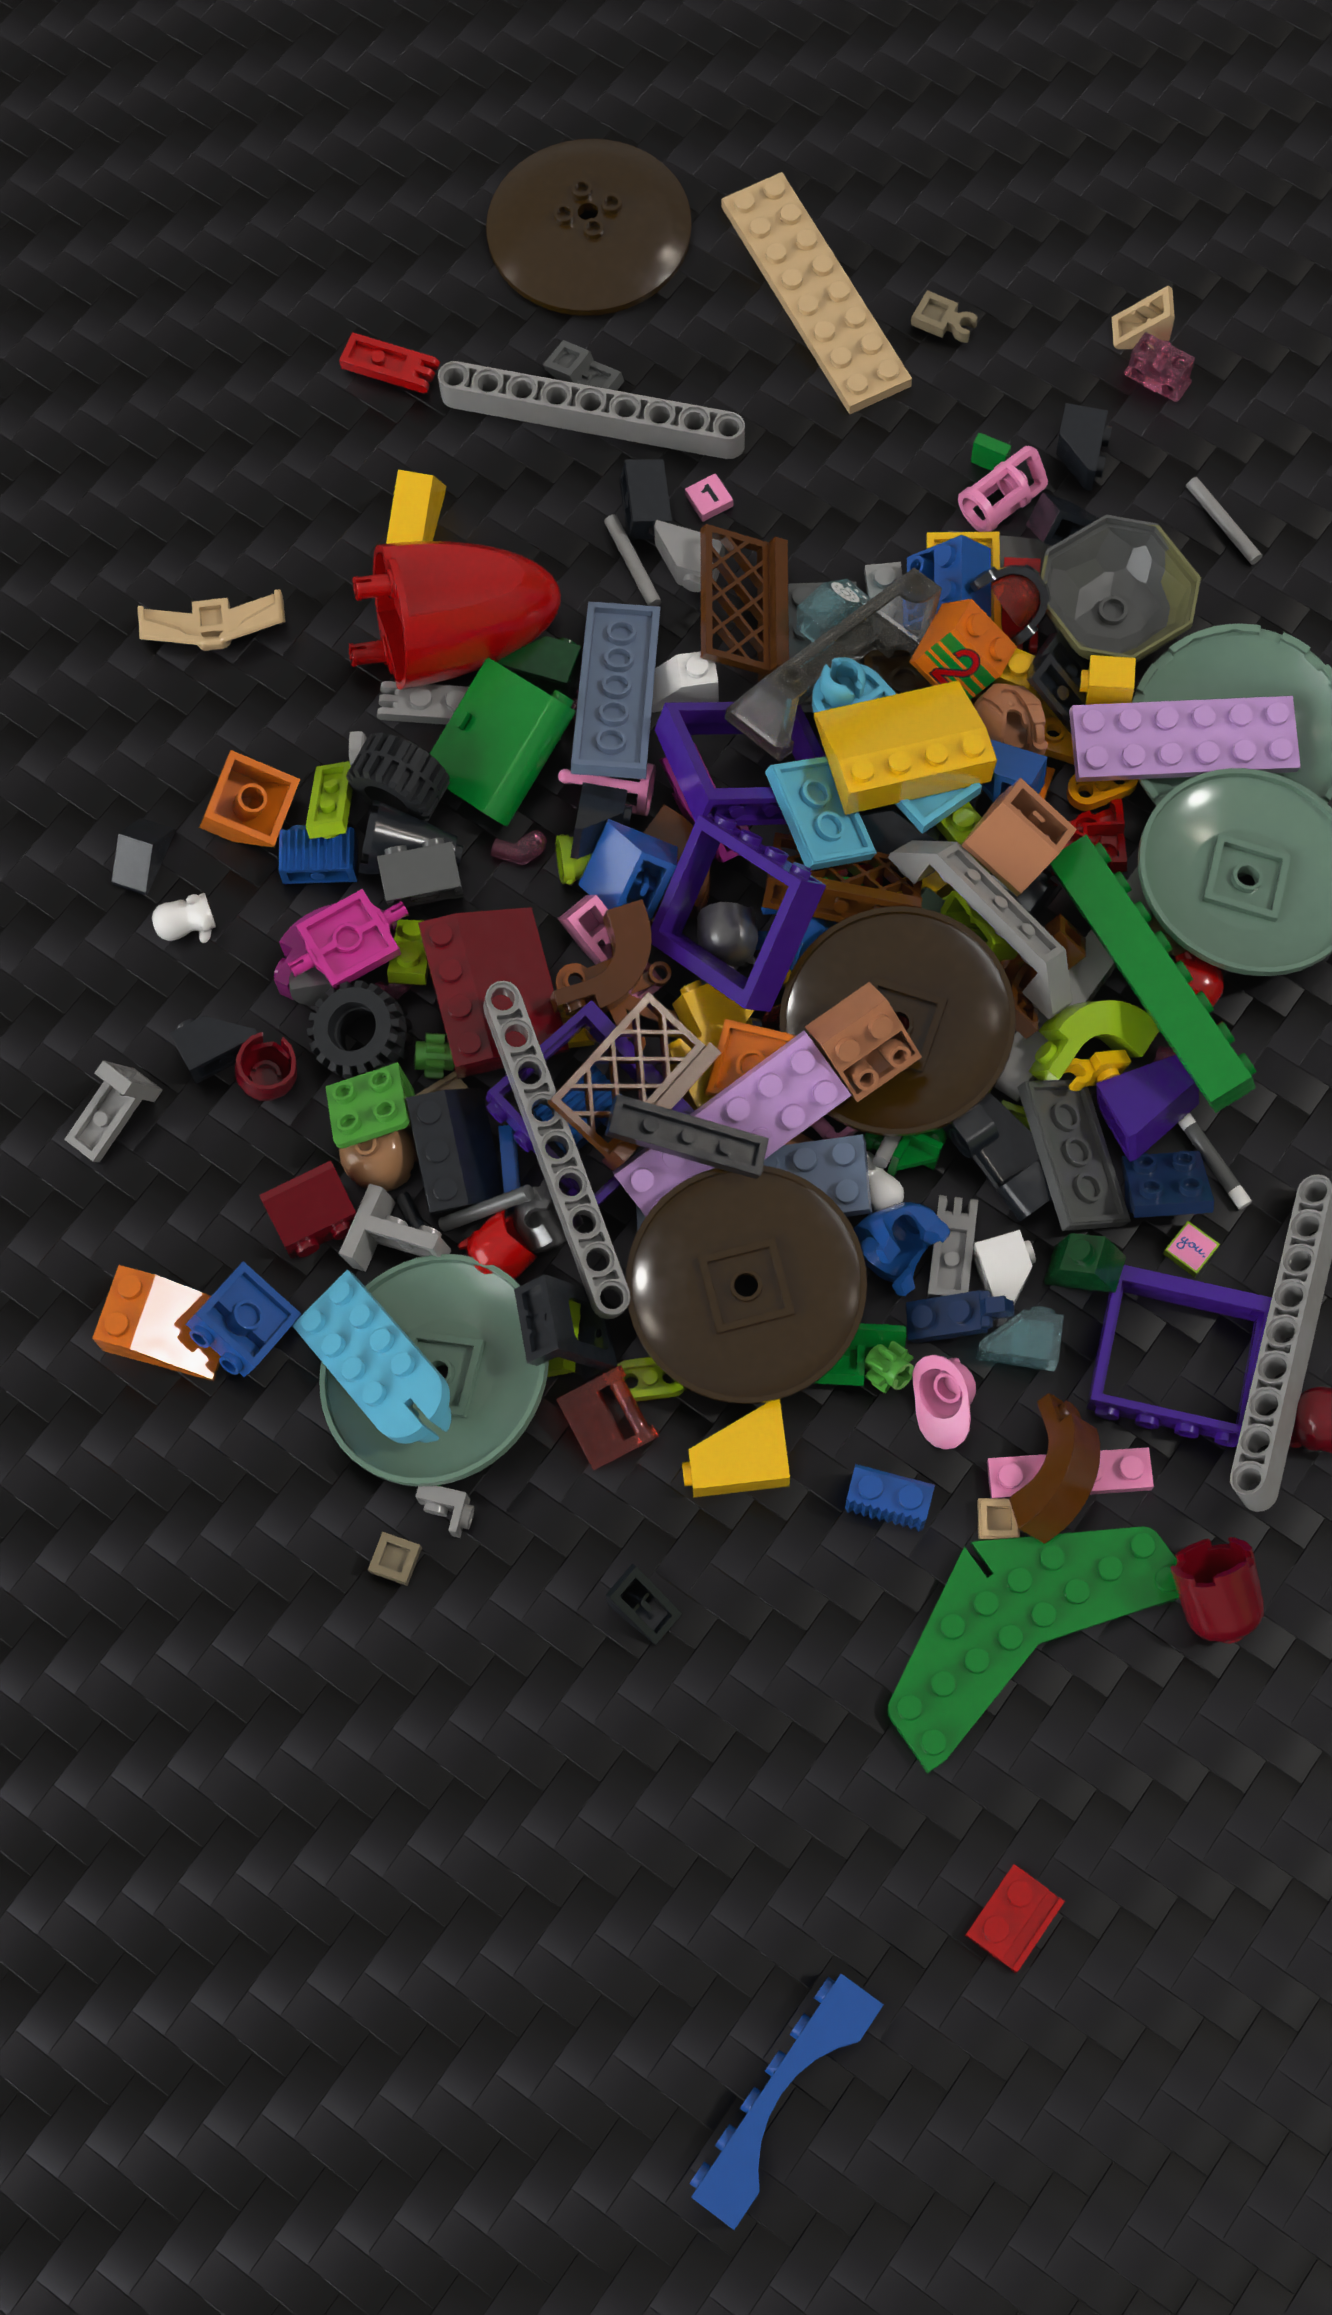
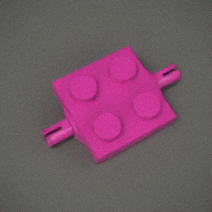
[287,889,409,990]

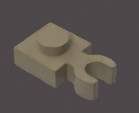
[911,290,978,343]

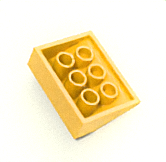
[814,680,997,815]

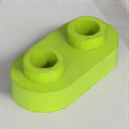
[610,1357,687,1402]

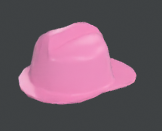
[912,1355,976,1450]

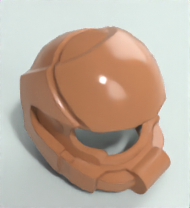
[973,683,1048,755]

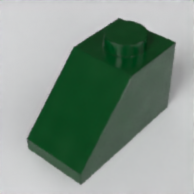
[498,636,582,698]
[1043,1233,1126,1293]

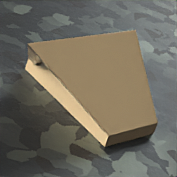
[1112,286,1175,349]

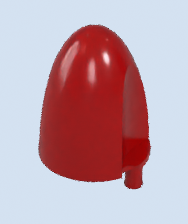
[349,541,561,690]

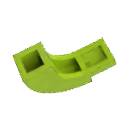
[1029,1000,1160,1081]

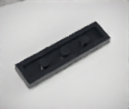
[605,1094,769,1179]

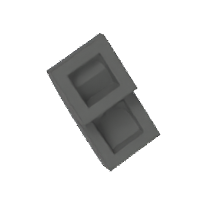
[543,340,624,391]

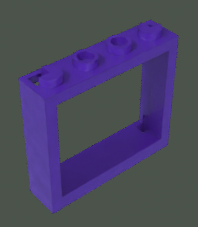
[654,701,825,826]
[651,813,826,1012]
[485,1000,694,1206]
[1086,1265,1272,1447]

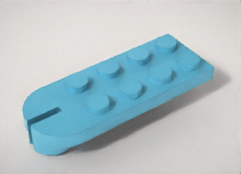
[812,657,982,834]
[292,1270,452,1444]

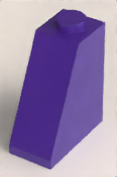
[1096,1055,1199,1162]

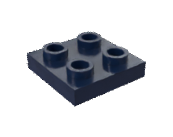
[1121,1151,1214,1218]

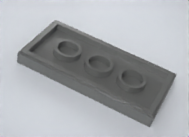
[1017,1080,1131,1231]

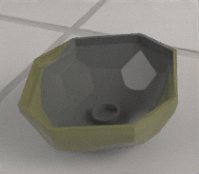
[1036,515,1201,663]

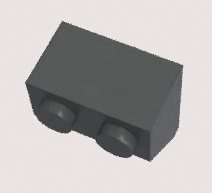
[377,838,464,908]

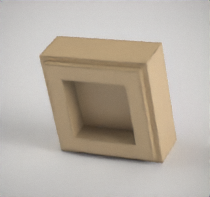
[977,1498,1020,1541]

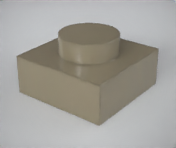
[368,1532,422,1586]

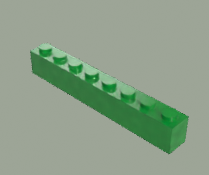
[1050,834,1257,1113]

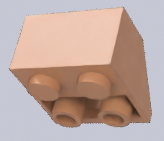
[961,778,1077,897]
[805,982,922,1102]

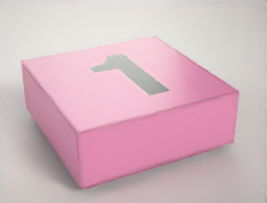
[685,473,733,522]

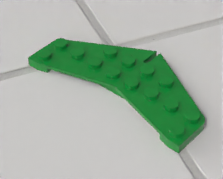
[888,1526,1179,1774]

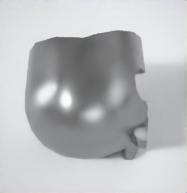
[697,902,758,970]
[513,1179,584,1253]

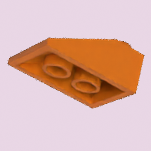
[92,1265,221,1381]

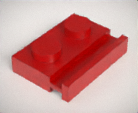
[965,1864,1065,1973]

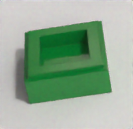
[971,433,1011,471]

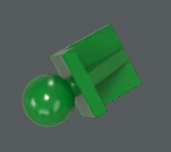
[865,1128,947,1177]

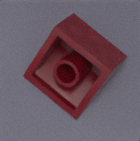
[259,1161,356,1259]

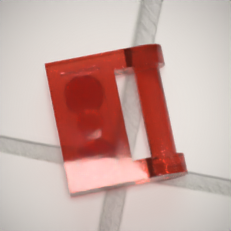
[556,1365,658,1470]

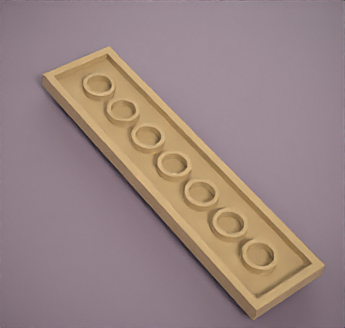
[721,172,912,415]

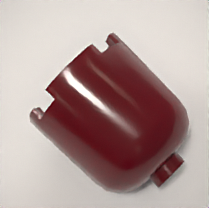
[1171,1537,1264,1643]

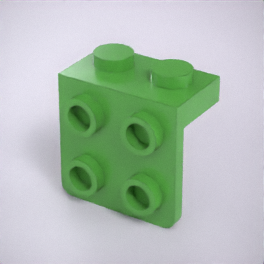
[326,1062,415,1149]

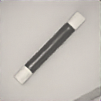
[1178,1113,1252,1210]

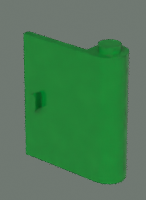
[430,657,576,826]

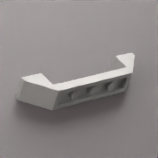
[888,840,1073,1019]

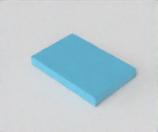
[765,756,877,870]

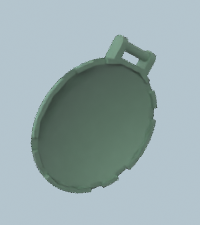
[1132,624,1332,877]

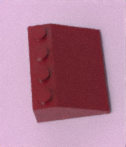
[418,907,570,1079]

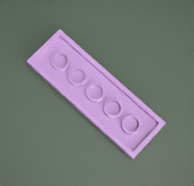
[1069,696,1301,782]
[612,1031,852,1216]

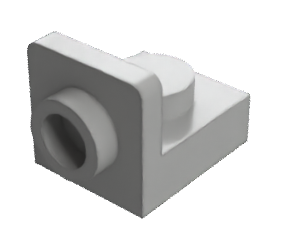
[415,1486,474,1538]

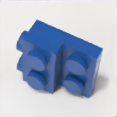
[186,1261,302,1377]

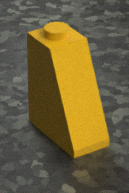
[386,470,446,544]
[682,1399,790,1497]

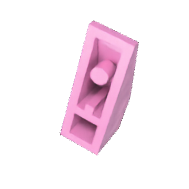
[558,895,662,999]

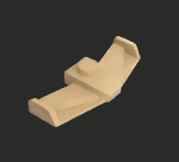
[137,589,285,651]

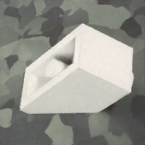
[652,651,719,712]
[972,1230,1036,1326]

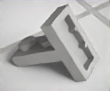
[64,1061,162,1162]
[339,1184,451,1272]

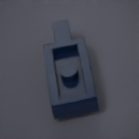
[906,1290,1014,1343]

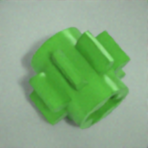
[414,1033,454,1079]
[865,1341,914,1393]

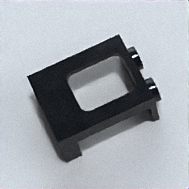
[514,1274,618,1381]

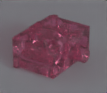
[1124,332,1195,402]

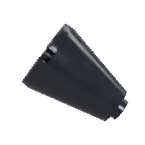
[358,800,464,875]

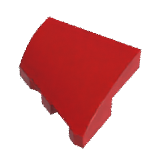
[1051,798,1127,875]

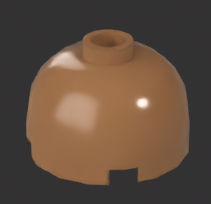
[339,1126,418,1192]

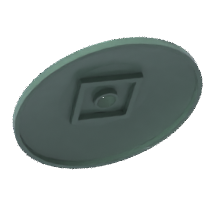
[1138,768,1332,976]
[319,1254,549,1487]

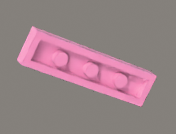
[987,1447,1154,1498]

